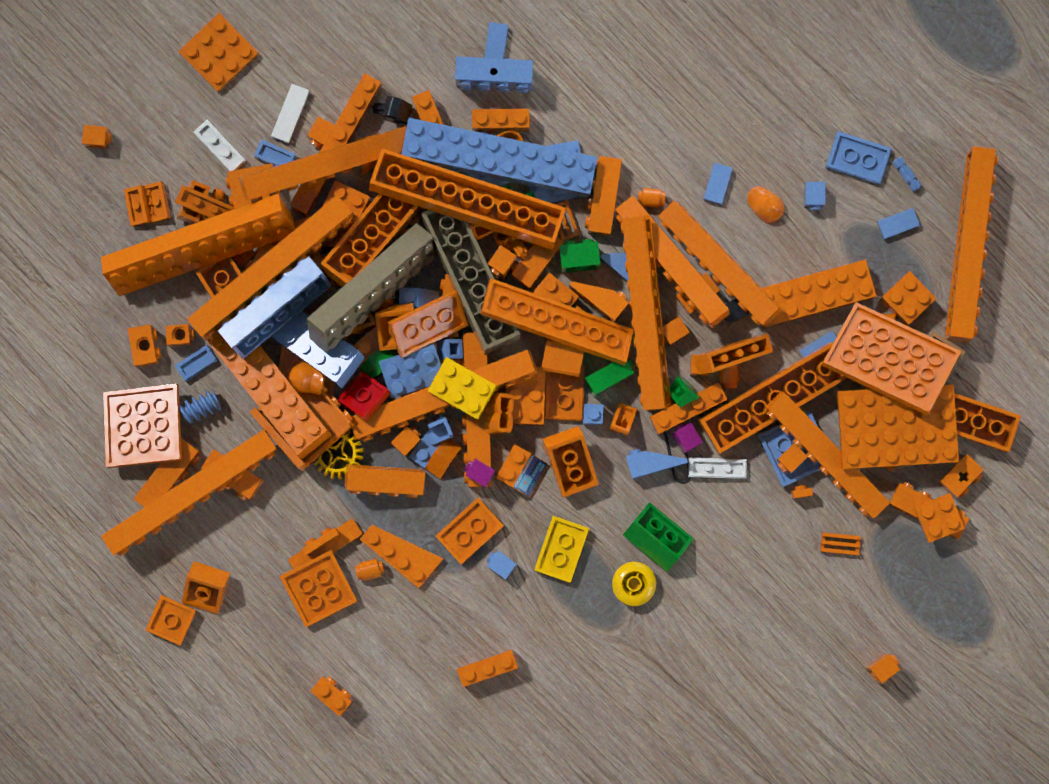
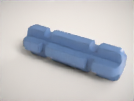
[893,157,922,192]

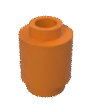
[638,188,665,208]
[719,365,739,388]
[355,558,385,581]

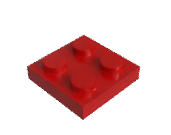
[337,371,391,422]

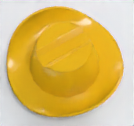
[612,562,656,606]

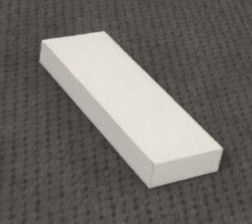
[271,84,310,144]
[194,120,247,171]
[688,458,747,479]

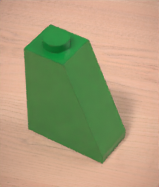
[585,359,635,398]

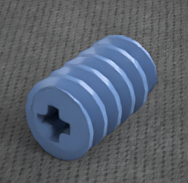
[179,389,222,425]

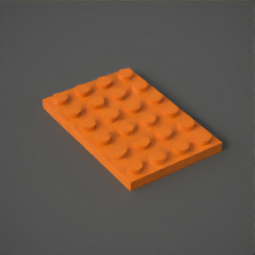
[822,302,961,415]
[837,384,959,469]

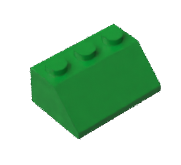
[623,502,694,572]

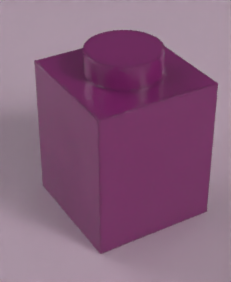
[671,422,703,454]
[464,459,495,488]

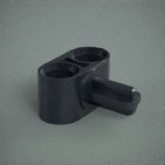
[372,96,413,124]

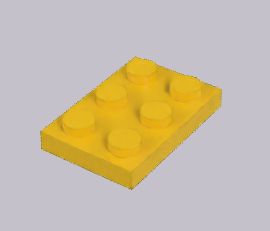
[427,357,497,419]
[534,516,589,583]

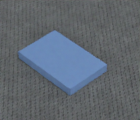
[826,131,892,185]

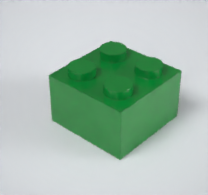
[559,239,600,273]

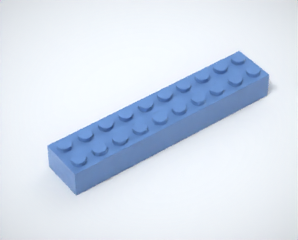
[401,118,597,198]

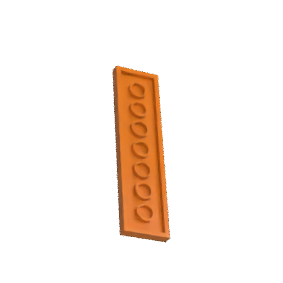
[480,278,634,365]

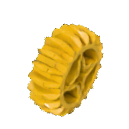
[313,430,364,479]

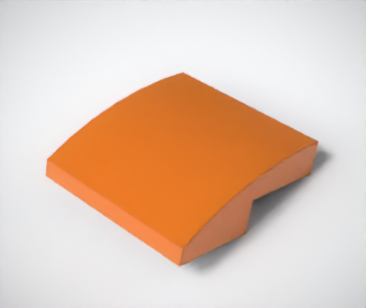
[124,181,171,227]

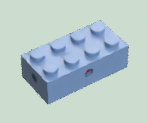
[455,56,533,93]

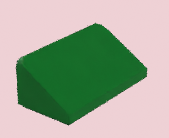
[669,376,700,407]

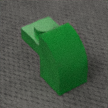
[359,349,399,380]

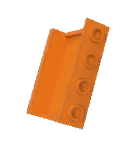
[250,385,354,471]

